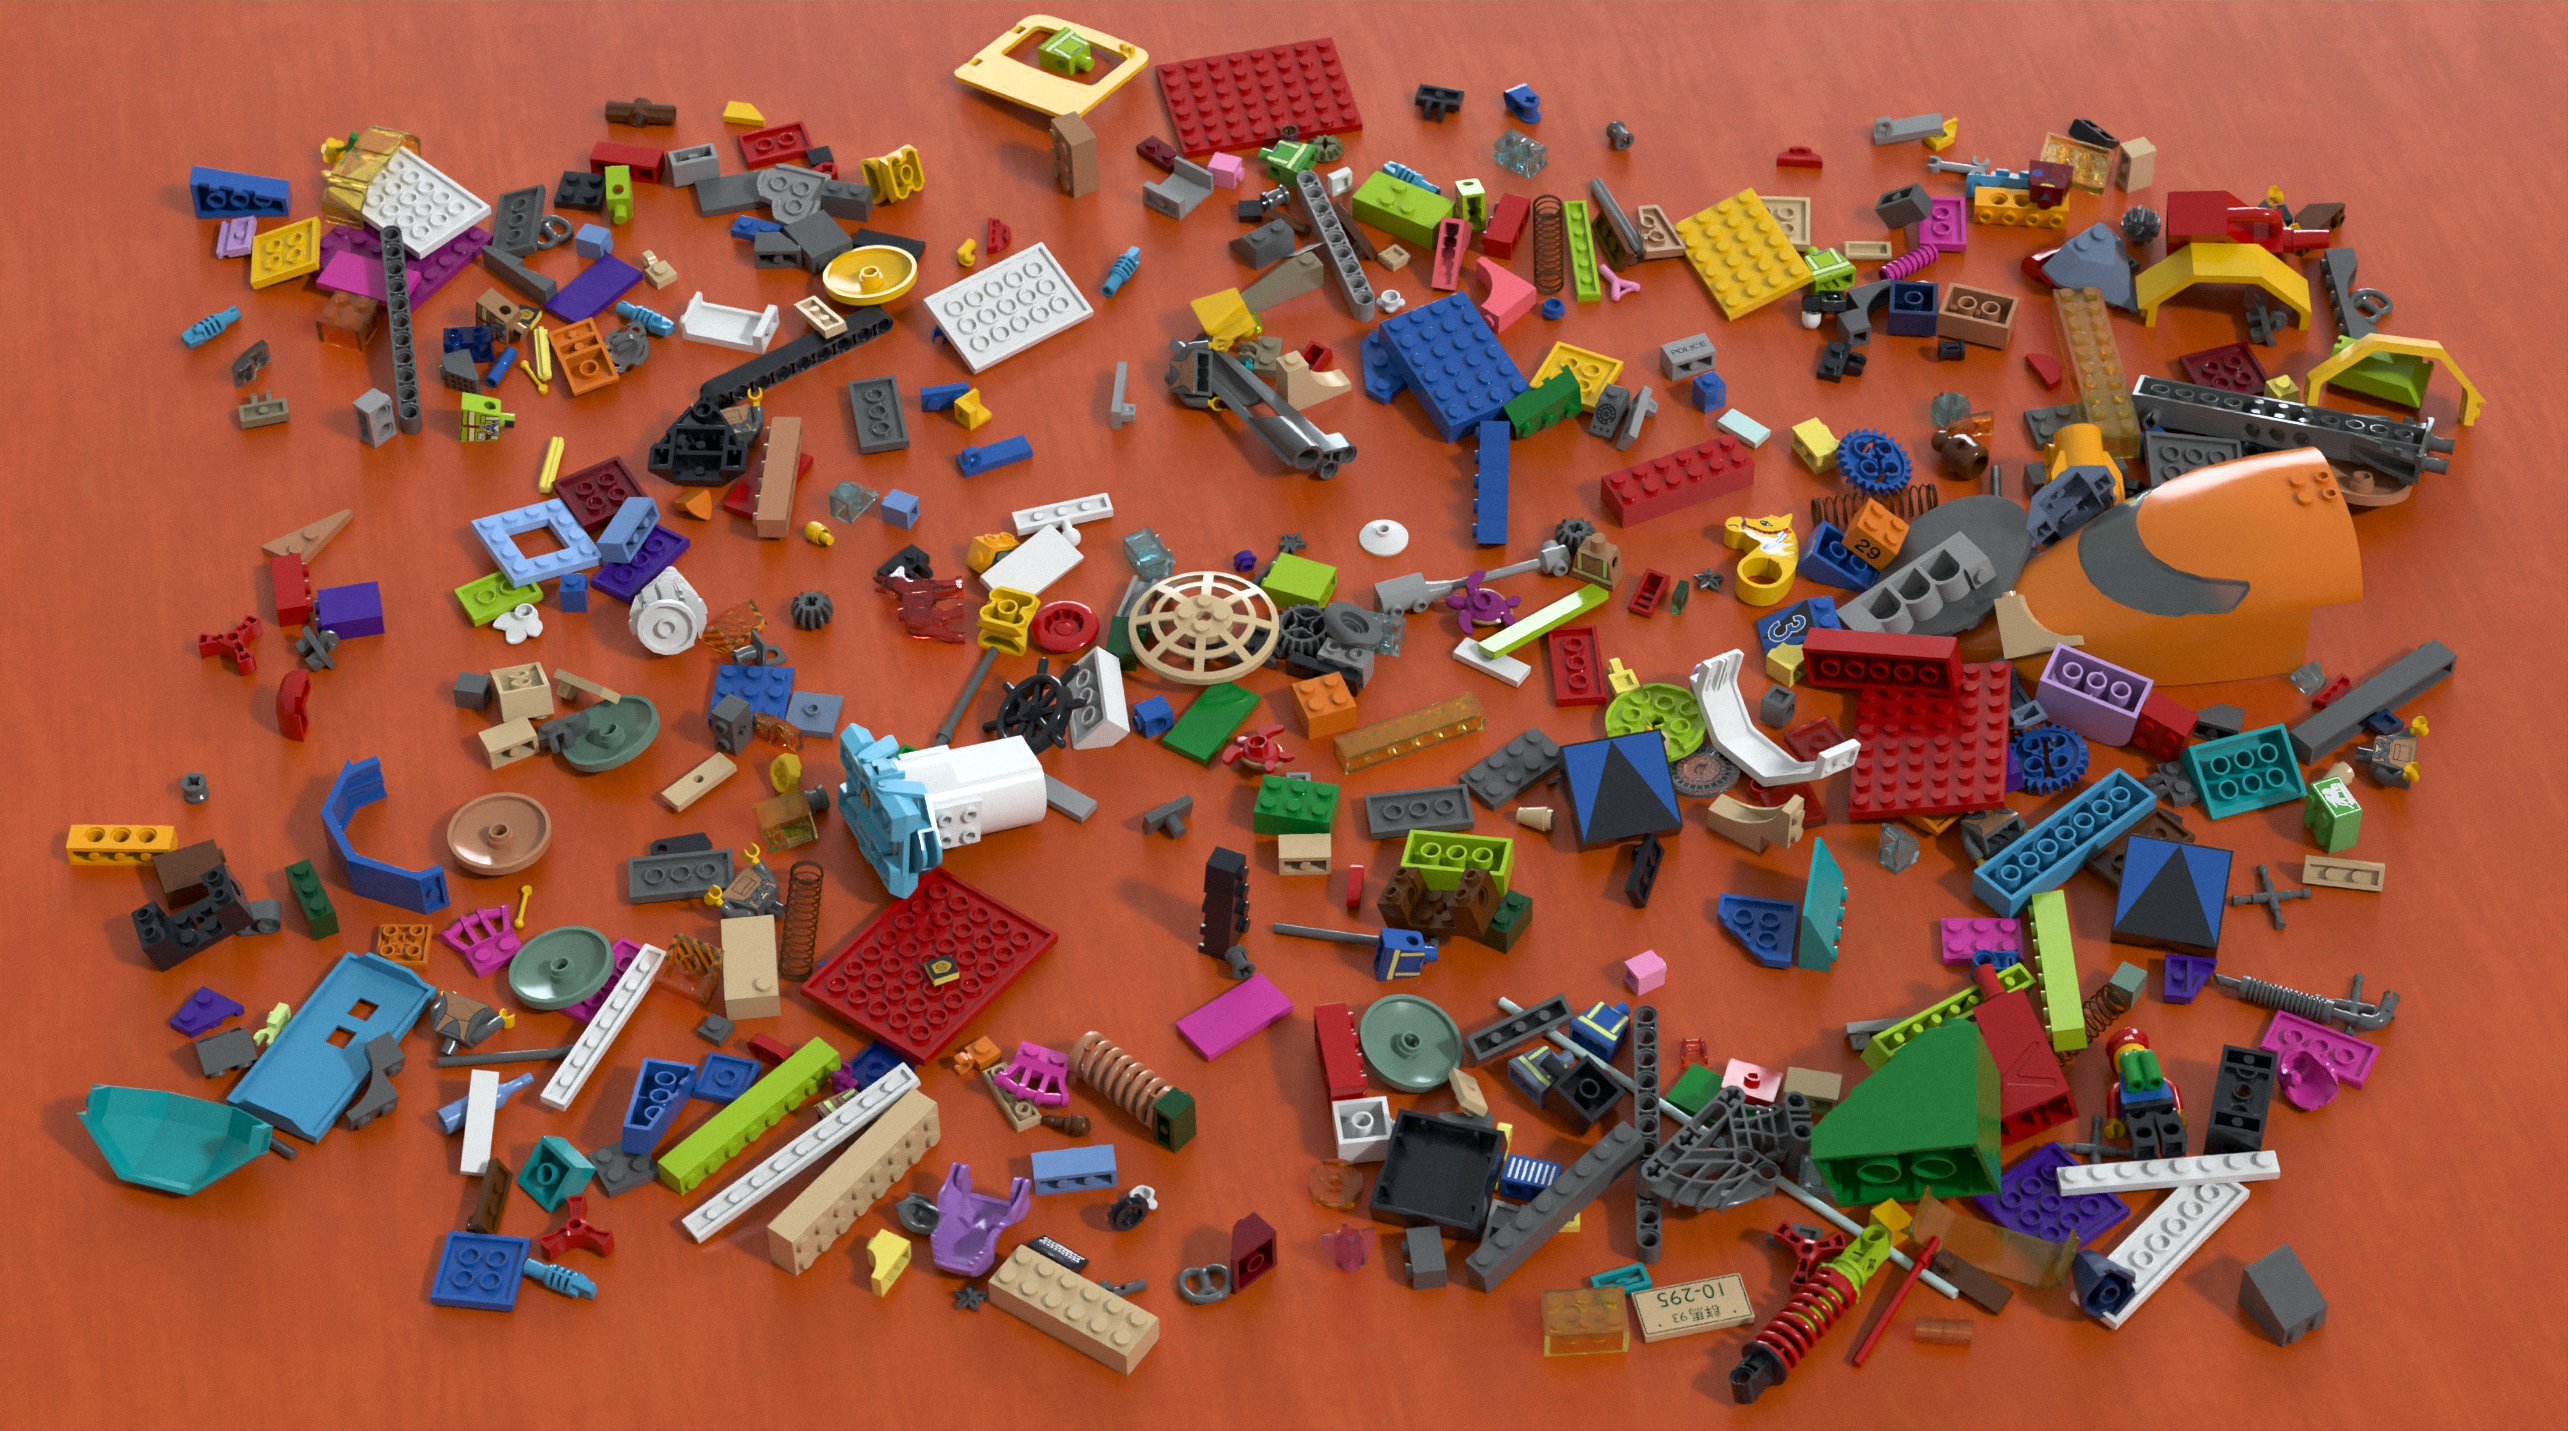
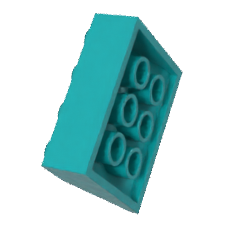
[2180,723,2308,821]
[1798,837,1848,972]

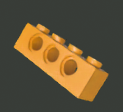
[1973,186,2069,229]
[66,824,179,866]

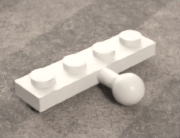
[1012,493,1113,547]

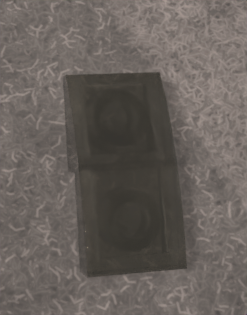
[231,339,271,388]

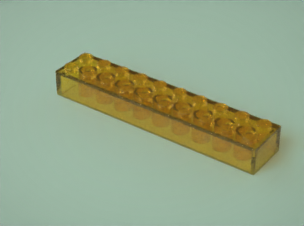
[2051,287,2142,459]

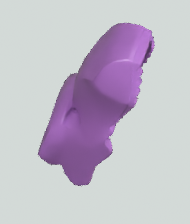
[930,1162,1032,1277]

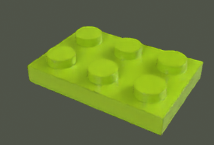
[454,571,544,627]

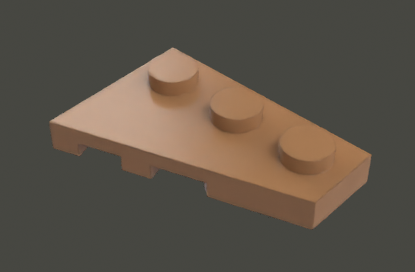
[1635,205,1687,259]

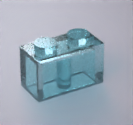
[1123,527,1175,583]

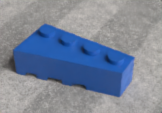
[189,166,292,219]
[622,1057,697,1155]

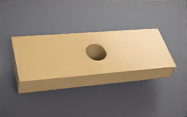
[661,752,737,812]
[982,1061,1042,1133]
[1448,1067,1488,1117]

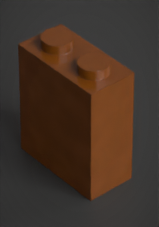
[153,839,230,910]

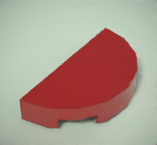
[1776,146,1823,169]
[987,217,1011,255]
[2025,353,2062,391]
[2312,672,2353,710]

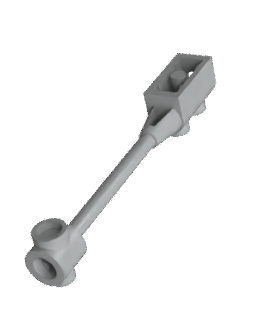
[1374,540,1571,619]

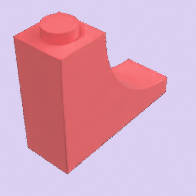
[1431,217,1472,291]
[1476,256,1536,334]

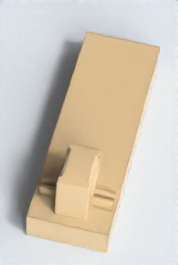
[794,295,848,339]
[553,668,621,704]
[2302,855,2385,892]

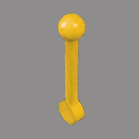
[520,360,548,394]
[514,885,532,929]

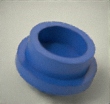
[1541,298,1565,319]

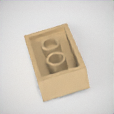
[490,662,554,722]

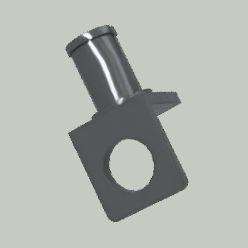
[730,630,787,666]

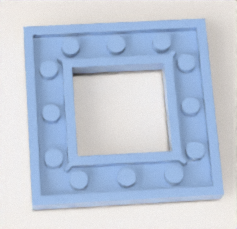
[470,498,604,588]

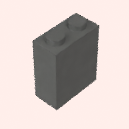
[783,209,853,275]

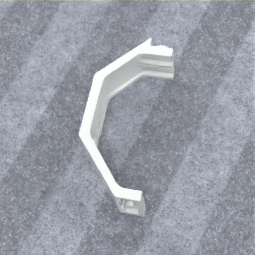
[1689,649,1861,787]

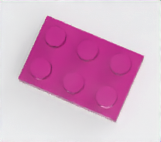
[1918,196,1967,251]
[1940,918,2024,965]

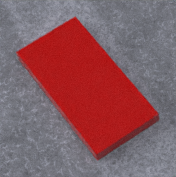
[723,451,814,520]
[1546,625,1607,707]

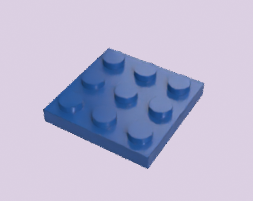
[708,664,795,730]
[430,1231,531,1312]

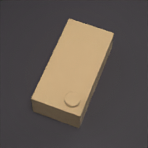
[721,915,781,1021]

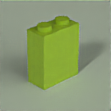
[1260,552,1337,609]

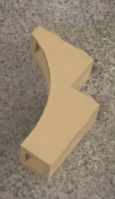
[1707,793,1805,853]

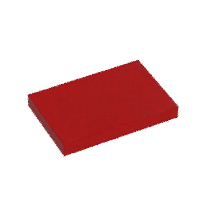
[737,121,814,170]

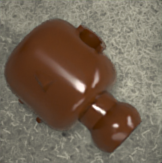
[1931,430,1989,480]

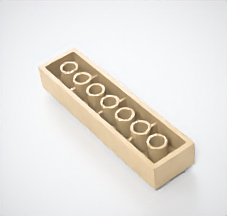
[767,1088,941,1276]

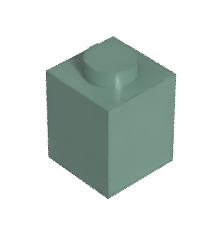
[2107,961,2148,1010]

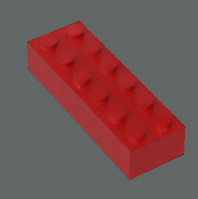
[1600,433,1755,529]
[1802,628,1964,696]

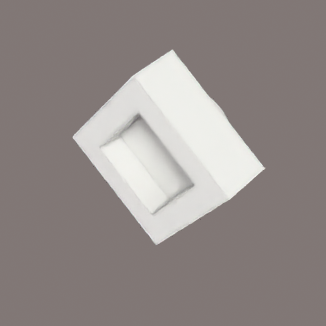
[1328,167,1352,197]

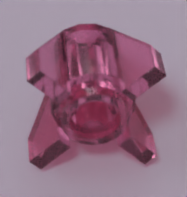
[1320,1224,1377,1272]

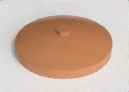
[2325,457,2412,506]
[447,792,552,875]

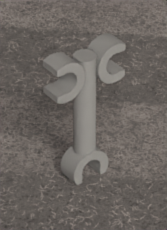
[1927,155,1990,175]

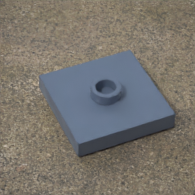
[783,691,844,739]

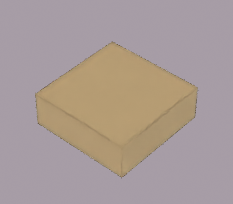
[1378,244,1411,272]

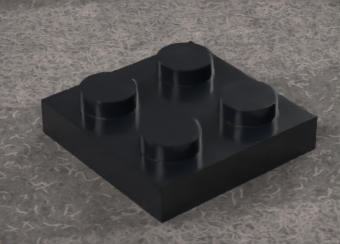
[554,171,606,212]

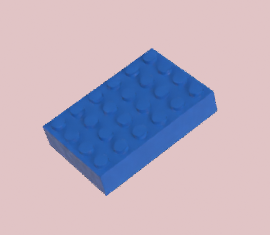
[1378,290,1533,444]

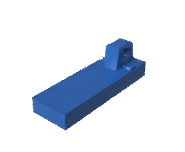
[956,435,1033,478]

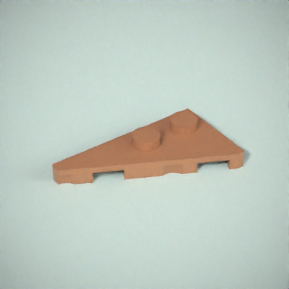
[262,509,353,564]

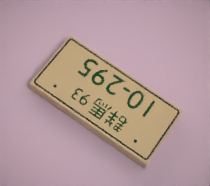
[1631,1273,1755,1343]

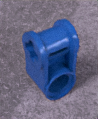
[1503,83,1541,124]
[1969,949,2021,983]

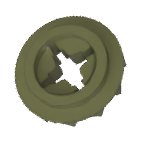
[1308,134,1343,162]

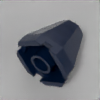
[2071,1249,2135,1319]

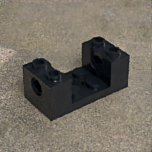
[131,863,255,972]
[2203,1044,2278,1155]

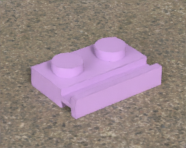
[216,216,257,259]

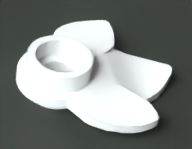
[493,603,543,644]

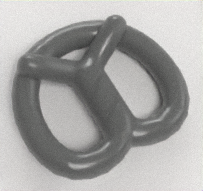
[537,215,574,250]
[2349,288,2393,324]
[1177,1264,1232,1305]

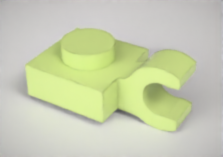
[254,1002,292,1049]

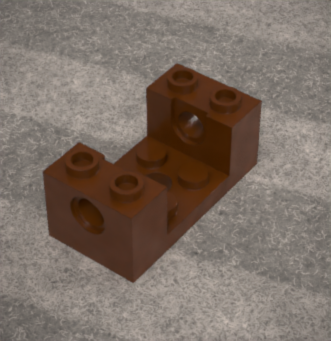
[1377,867,1502,937]

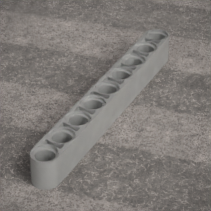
[1297,170,1375,322]

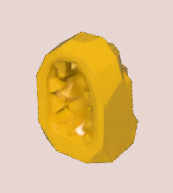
[770,753,802,797]

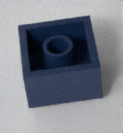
[1887,280,1938,336]

